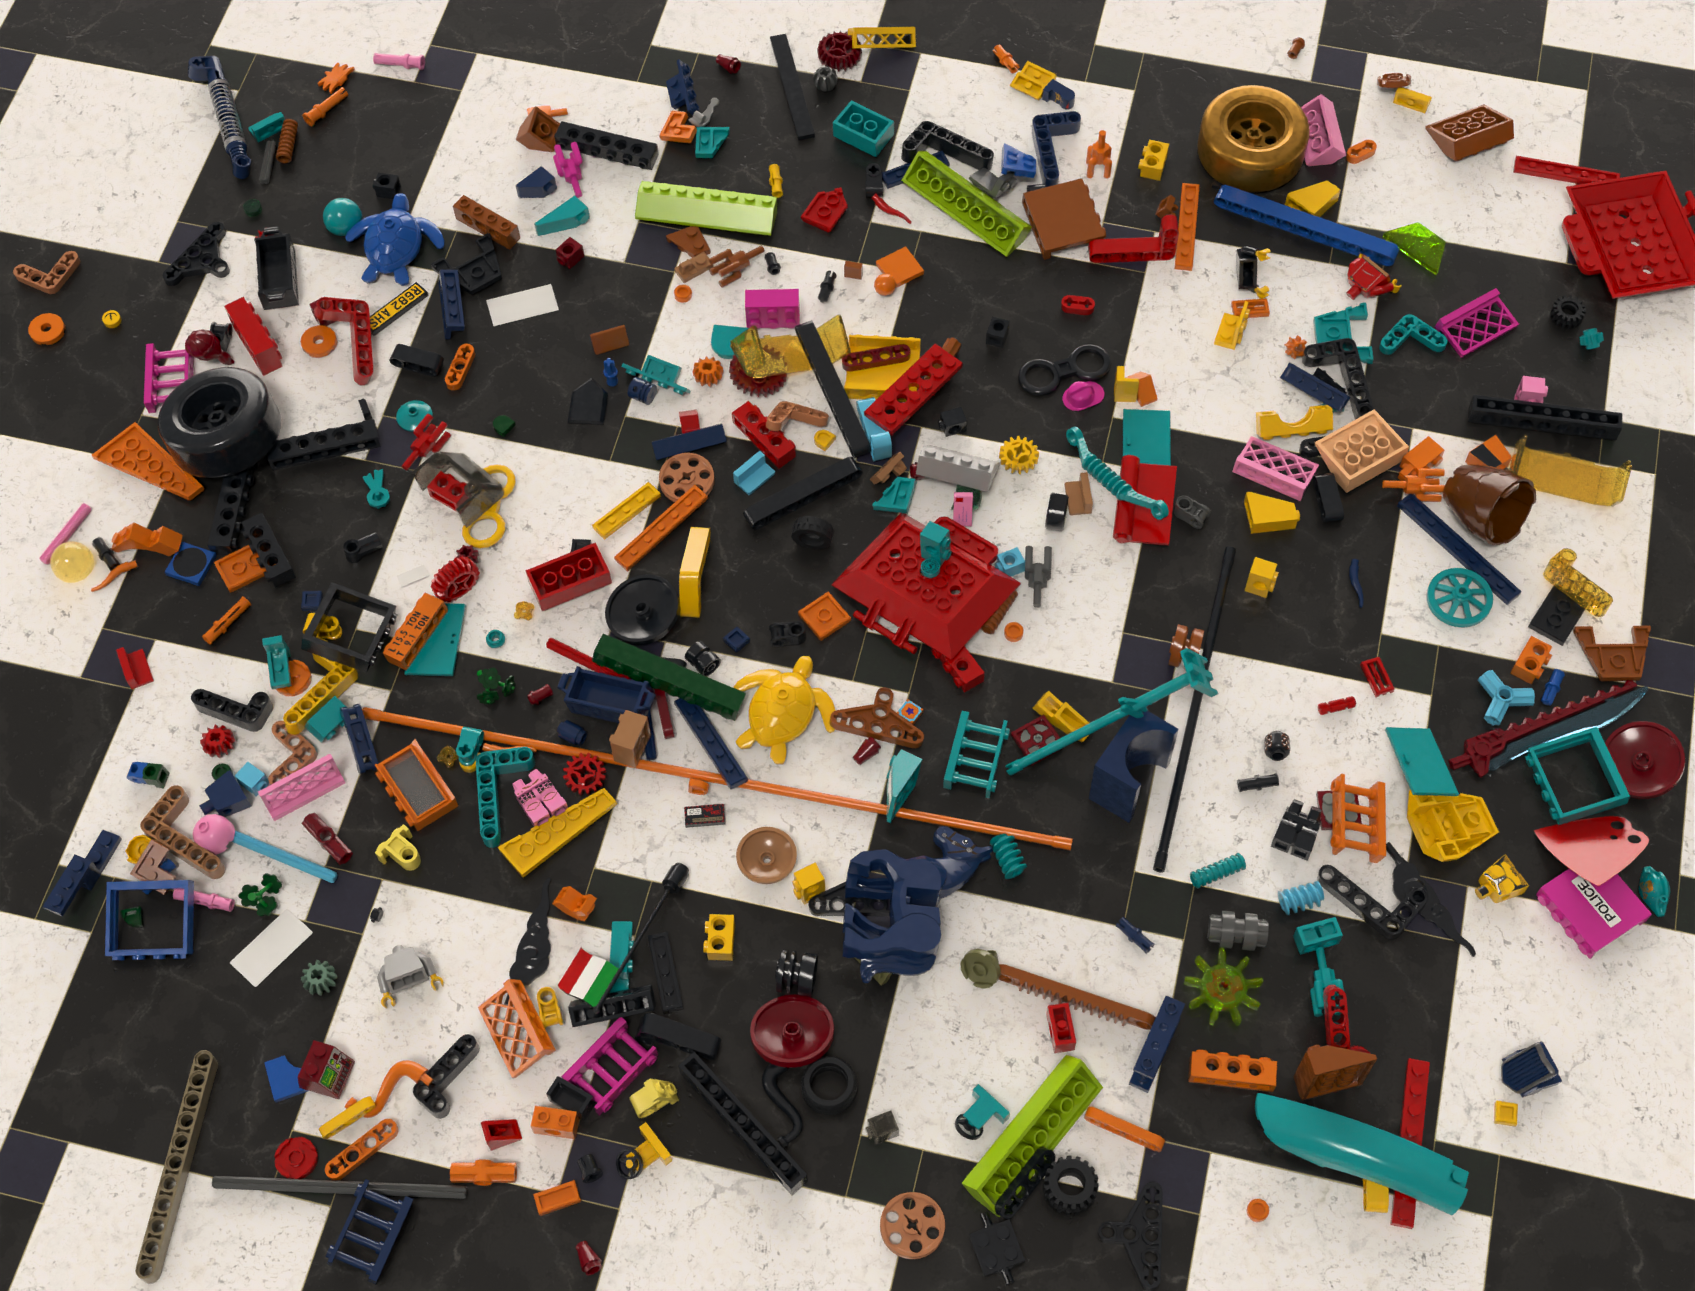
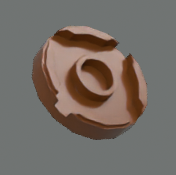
[1377,73,1411,88]

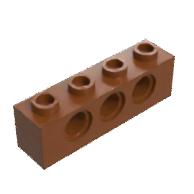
[453,195,520,250]

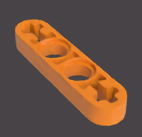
[1084,1107,1165,1152]
[325,1119,398,1181]

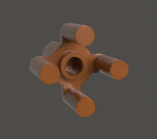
[709,245,765,288]

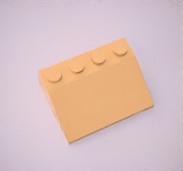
[1315,409,1409,493]

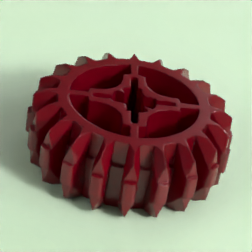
[817,30,862,72]

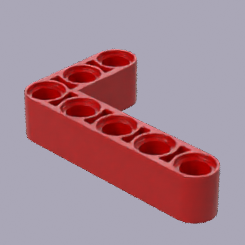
[1088,215,1179,263]
[314,297,373,385]

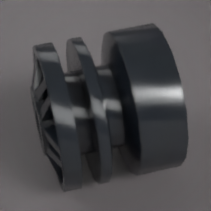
[775,949,818,997]

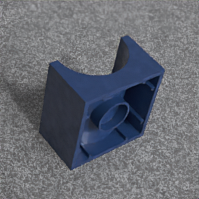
[1089,711,1179,823]

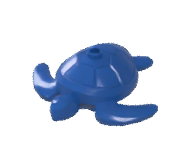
[345,193,444,286]

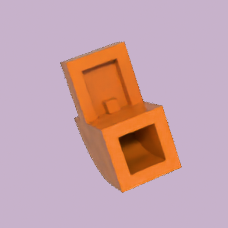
[552,886,597,921]

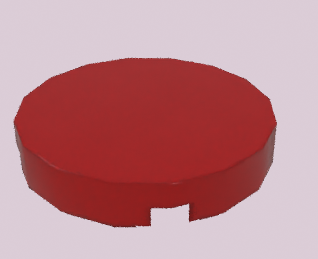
[274,1137,318,1179]

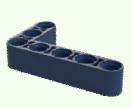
[1032,111,1081,187]

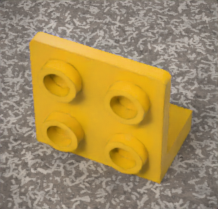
[1214,301,1250,350]

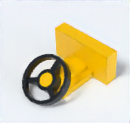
[616,1122,672,1179]

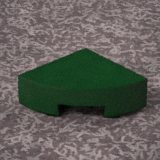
[120,906,143,928]

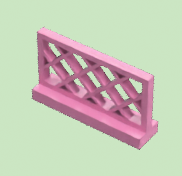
[1232,436,1319,501]
[258,754,345,821]

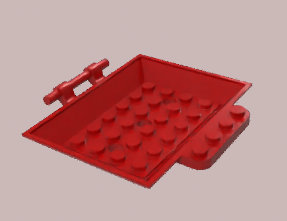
[1561,171,1695,299]
[832,513,1021,660]

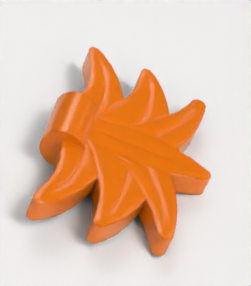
[318,63,355,94]

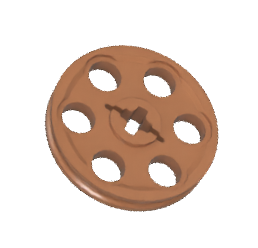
[659,453,715,502]
[880,1192,945,1259]

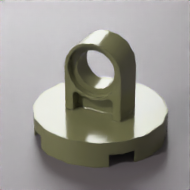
[960,949,1001,989]

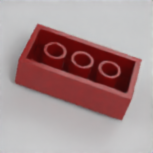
[224,297,283,376]
[525,542,612,611]

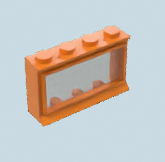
[375,739,458,831]

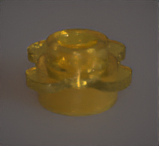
[514,601,534,620]
[437,746,459,768]

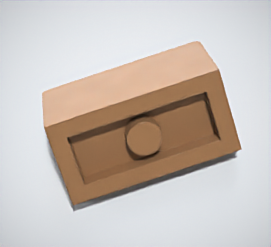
[1064,472,1093,515]

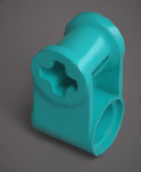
[456,726,484,766]

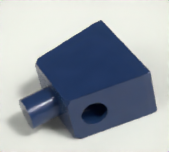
[199,770,252,817]

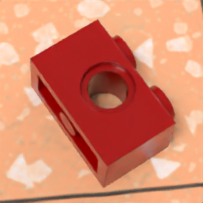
[1046,1003,1076,1053]

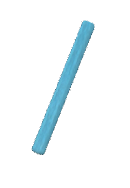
[232,831,338,883]

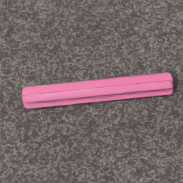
[39,503,91,565]

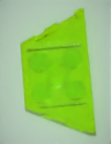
[1383,222,1446,275]

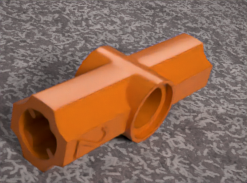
[450,1159,517,1186]

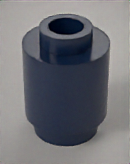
[557,720,588,746]

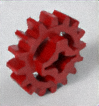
[563,752,606,796]

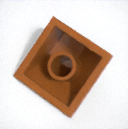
[516,106,560,152]

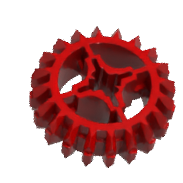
[430,556,480,603]

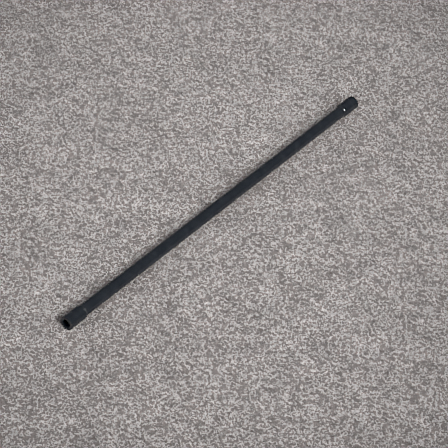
[1153,546,1236,873]

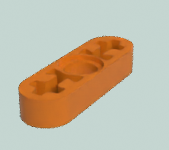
[445,344,475,390]

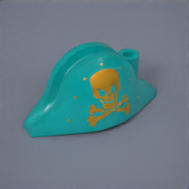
[1639,866,1671,917]

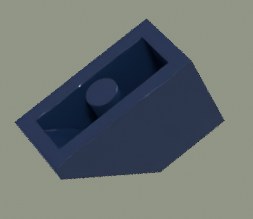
[515,166,557,198]

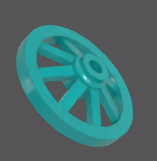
[1426,568,1493,628]

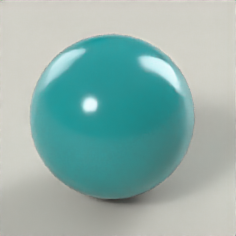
[323,198,362,236]

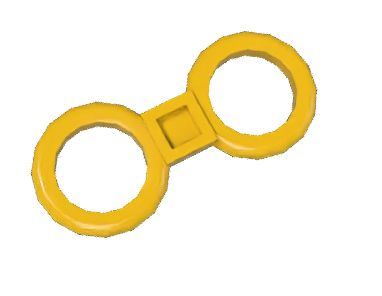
[462,464,515,548]

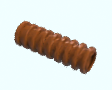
[276,119,298,163]
[981,590,1018,634]

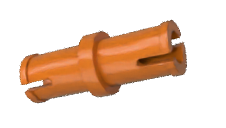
[993,44,1020,74]

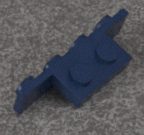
[666,59,700,115]

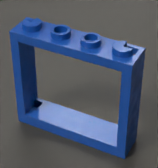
[105,880,194,960]

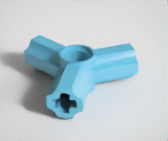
[1478,670,1535,726]

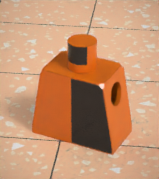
[1465,435,1512,471]

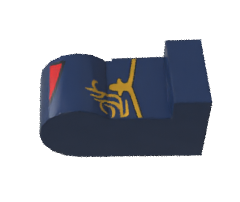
[1042,79,1075,109]

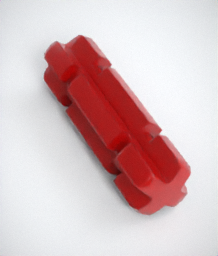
[1318,696,1356,715]

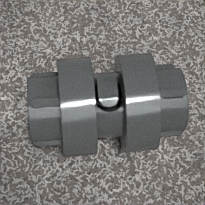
[1207,911,1269,951]

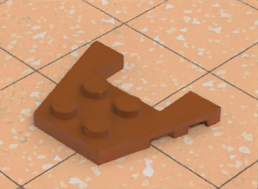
[1573,626,1651,681]

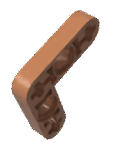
[13,251,80,294]
[766,401,829,431]
[268,721,317,785]

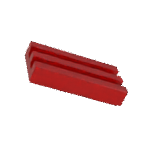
[1360,657,1395,697]

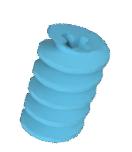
[1278,881,1324,915]

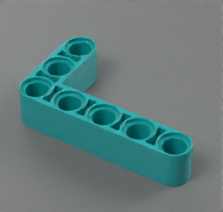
[476,747,535,848]

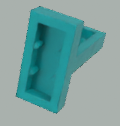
[262,635,292,690]

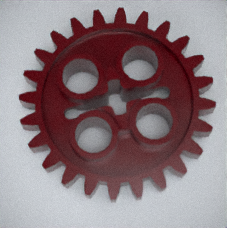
[729,345,788,398]

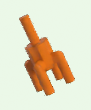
[1086,130,1112,178]
[1382,468,1445,502]

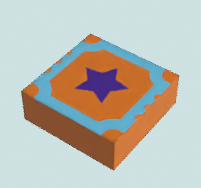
[897,699,923,725]

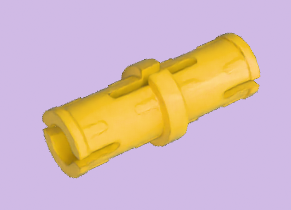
[769,164,783,198]

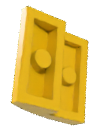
[1010,61,1057,100]

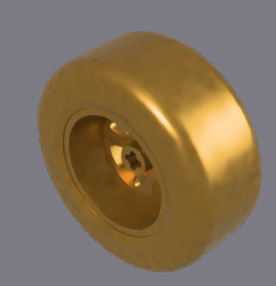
[1197,85,1310,192]

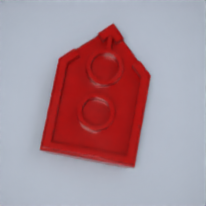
[801,187,848,232]

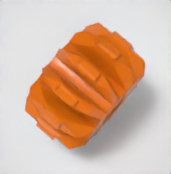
[693,356,723,387]

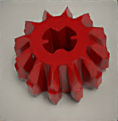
[200,724,235,758]

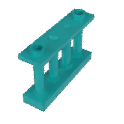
[943,711,1010,798]

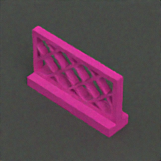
[1434,288,1519,358]

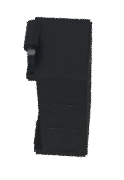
[254,227,299,310]

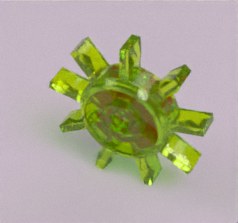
[1183,948,1263,1026]

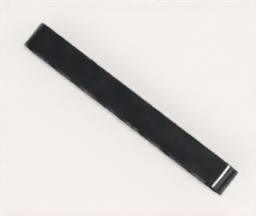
[795,320,871,458]

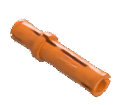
[202,596,251,645]

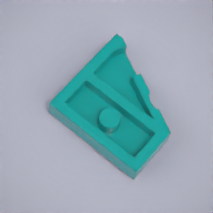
[695,127,730,158]
[872,477,916,514]

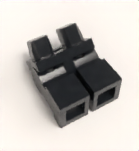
[1270,799,1322,861]

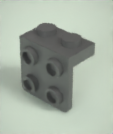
[969,168,1017,198]

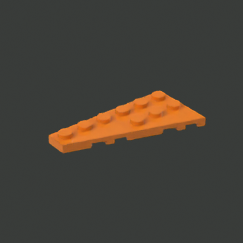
[92,422,205,501]

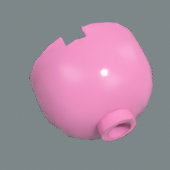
[193,814,235,855]

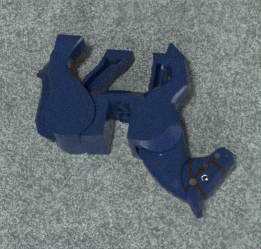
[842,826,993,983]

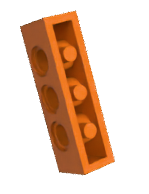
[1188,1050,1277,1092]

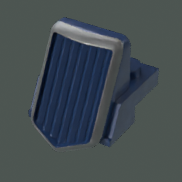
[1501,1041,1562,1098]

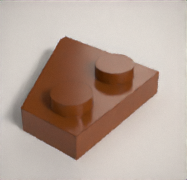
[666,226,711,258]

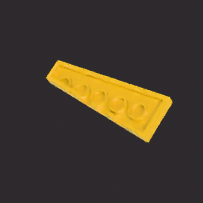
[498,788,617,878]

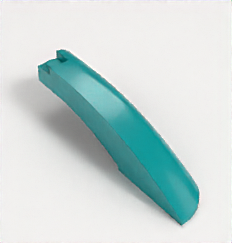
[1255,1093,1469,1216]

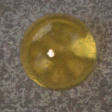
[50,541,94,583]

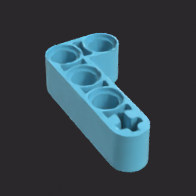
[856,397,892,461]

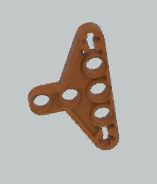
[830,687,924,749]

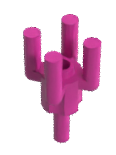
[553,142,582,198]

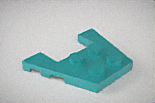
[1313,302,1374,364]

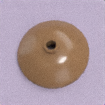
[736,827,797,884]

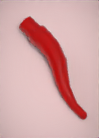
[871,194,911,224]

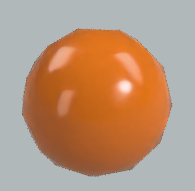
[874,274,896,296]

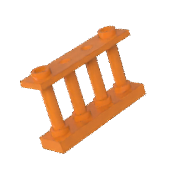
[1331,774,1386,863]

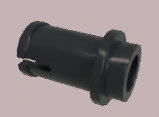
[764,252,781,275]

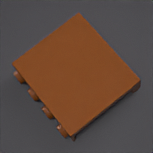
[1022,178,1106,260]

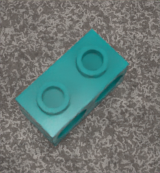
[1293,917,1343,955]

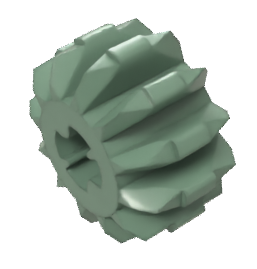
[301,960,337,996]

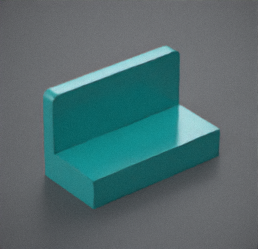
[248,112,285,142]

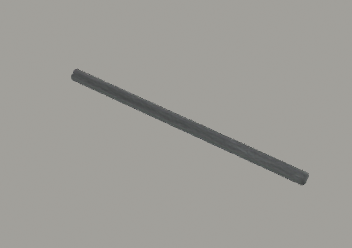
[212,1176,467,1199]

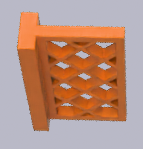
[478,979,556,1078]

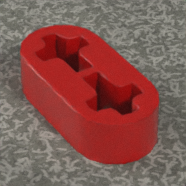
[1061,295,1095,315]

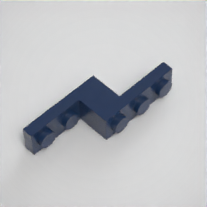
[43,830,122,917]

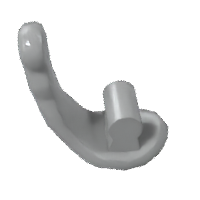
[689,97,719,127]

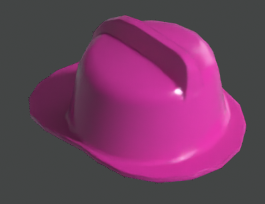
[1062,381,1105,411]

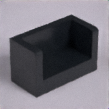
[546,1076,596,1121]

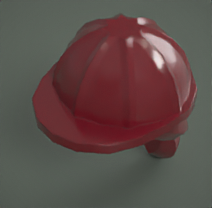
[185,329,235,365]

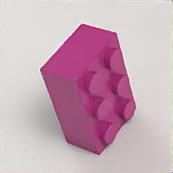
[745,289,800,329]

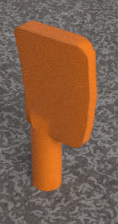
[527,105,568,117]

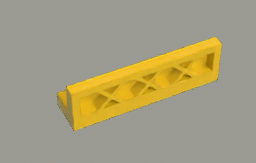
[848,27,916,48]

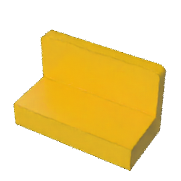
[1393,87,1432,113]
[1114,366,1139,402]

